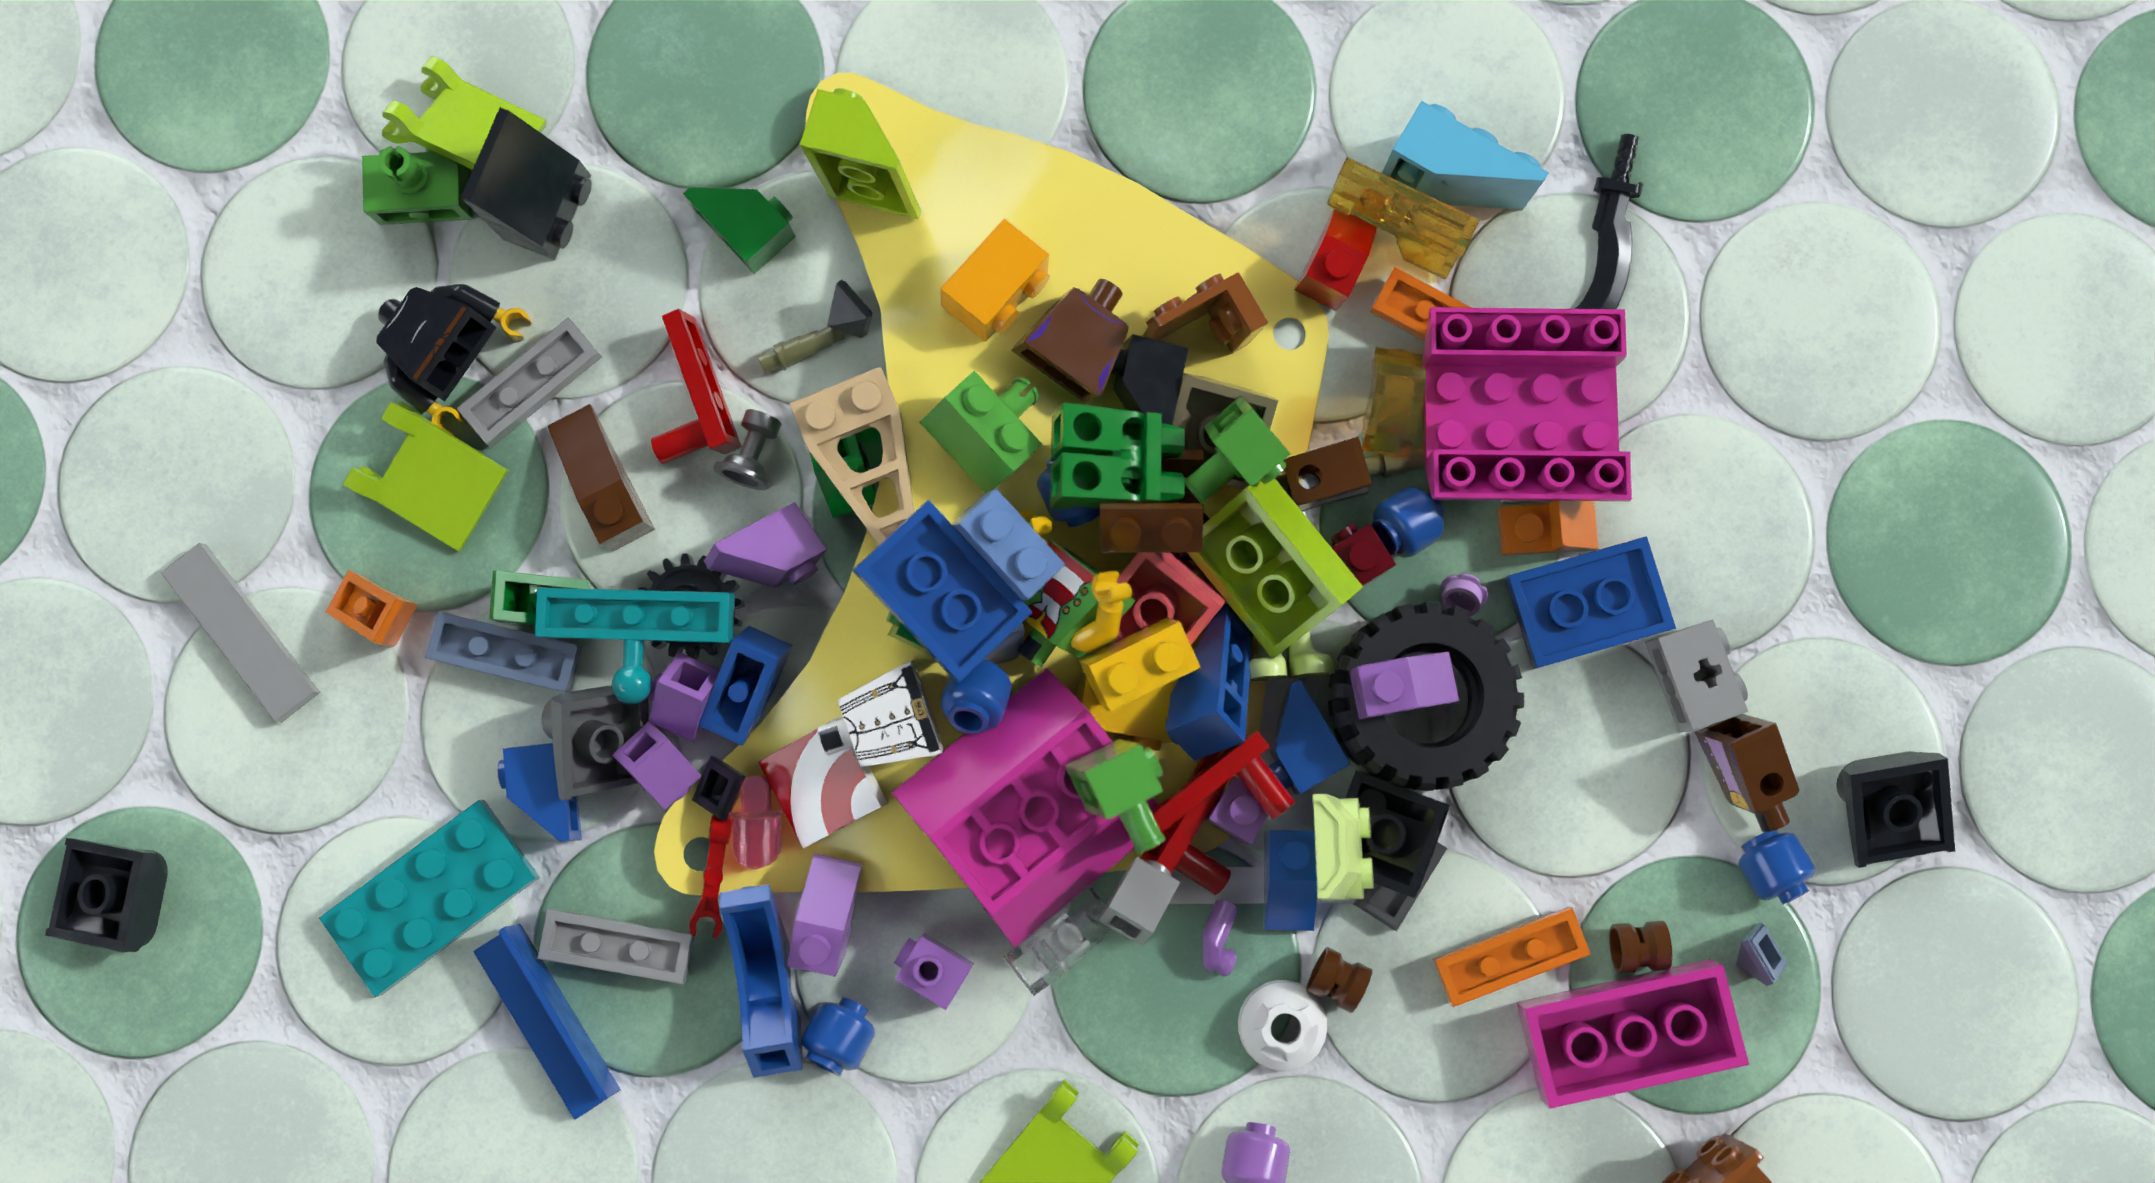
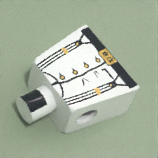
[818,660,944,767]

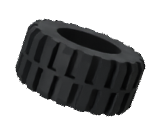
[1328,602,1524,791]

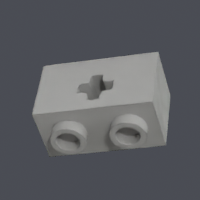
[1645,619,1748,733]

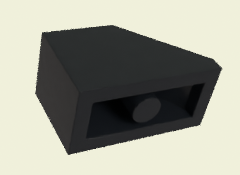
[1111,334,1189,425]

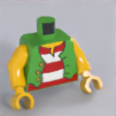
[1018,509,1136,667]

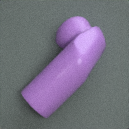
[1203,900,1238,976]

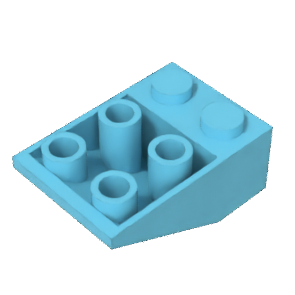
[1378,101,1549,210]

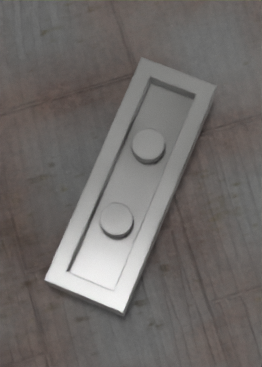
[456,317,602,448]
[537,908,695,984]

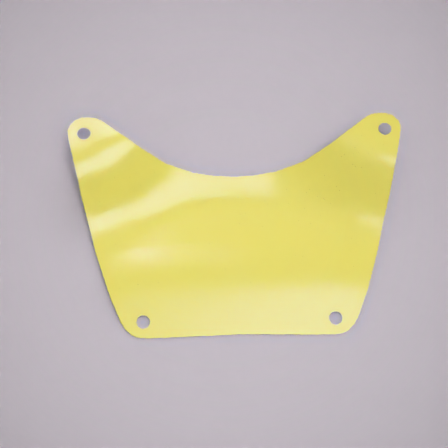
[654,73,1329,895]

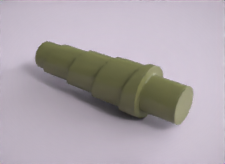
[757,327,845,374]
[1365,446,1424,478]

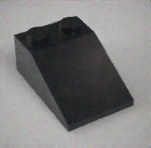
[461,107,592,260]

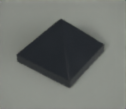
[827,279,873,338]
[692,756,746,821]

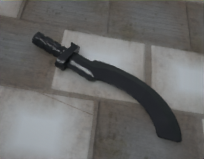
[1575,134,1643,309]

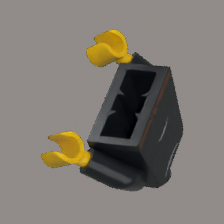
[376,284,532,436]

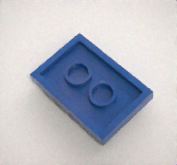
[852,500,1032,682]
[1505,536,1676,669]

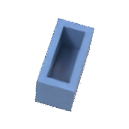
[952,488,1065,600]

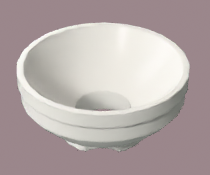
[1238,980,1327,1071]

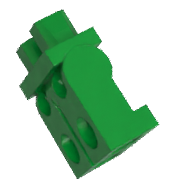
[1050,402,1185,510]

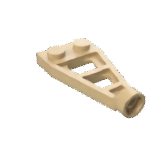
[789,366,915,545]

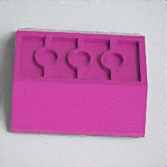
[1422,307,1632,502]
[891,668,1158,948]

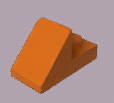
[1497,501,1598,556]
[325,570,417,647]

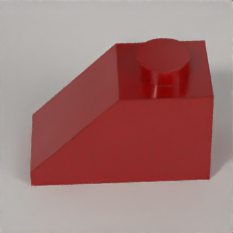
[1294,206,1377,311]

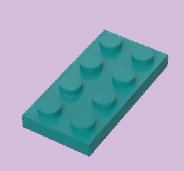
[319,800,540,998]

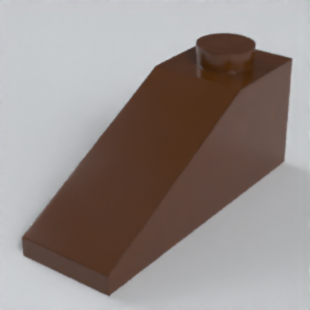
[548,404,655,552]

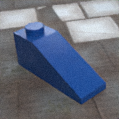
[1166,603,1253,761]

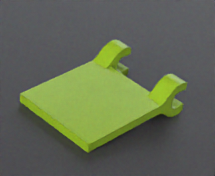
[382,56,547,170]
[343,401,509,552]
[979,1079,1140,1183]

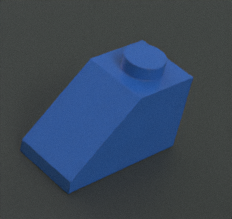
[698,626,793,746]
[1269,679,1350,794]
[497,743,582,842]
[1264,830,1318,931]

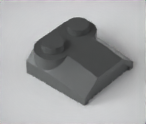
[541,686,649,801]

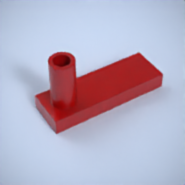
[651,309,742,464]
[1151,731,1296,833]
[1140,747,1231,895]

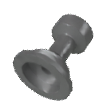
[713,409,782,490]

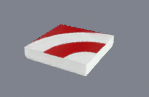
[758,716,888,848]

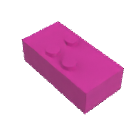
[1516,959,1749,1109]

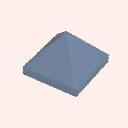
[1736,922,1787,986]

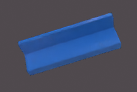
[473,924,621,1120]

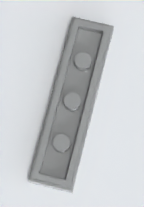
[161,543,320,723]

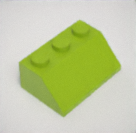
[800,88,921,220]
[1187,478,1363,659]

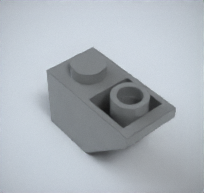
[1099,857,1181,946]

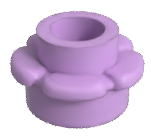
[1440,573,1488,617]

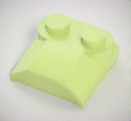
[1313,794,1373,901]

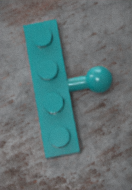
[535,588,735,704]

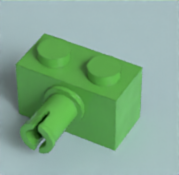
[362,146,473,225]
[920,370,1042,493]
[1185,396,1290,504]
[1065,739,1165,853]

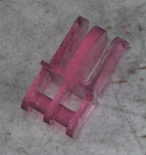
[729,776,784,869]

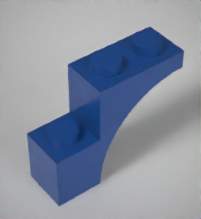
[720,884,803,1078]

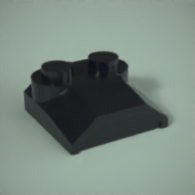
[1836,751,1955,868]
[1345,770,1450,899]
[45,838,168,952]

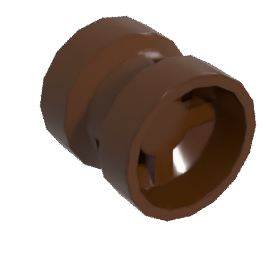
[1609,921,1673,973]
[1306,947,1372,1013]

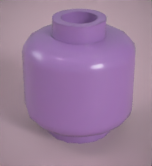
[1221,1122,1290,1183]

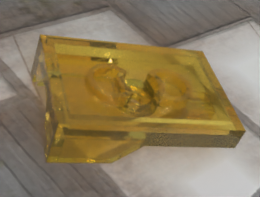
[1327,157,1480,280]

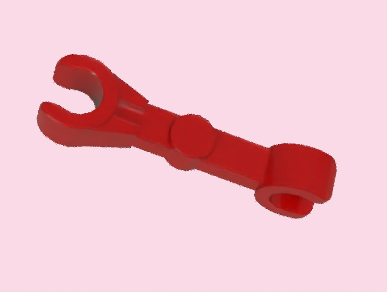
[689,815,732,939]

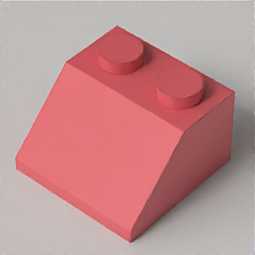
[1112,552,1225,644]

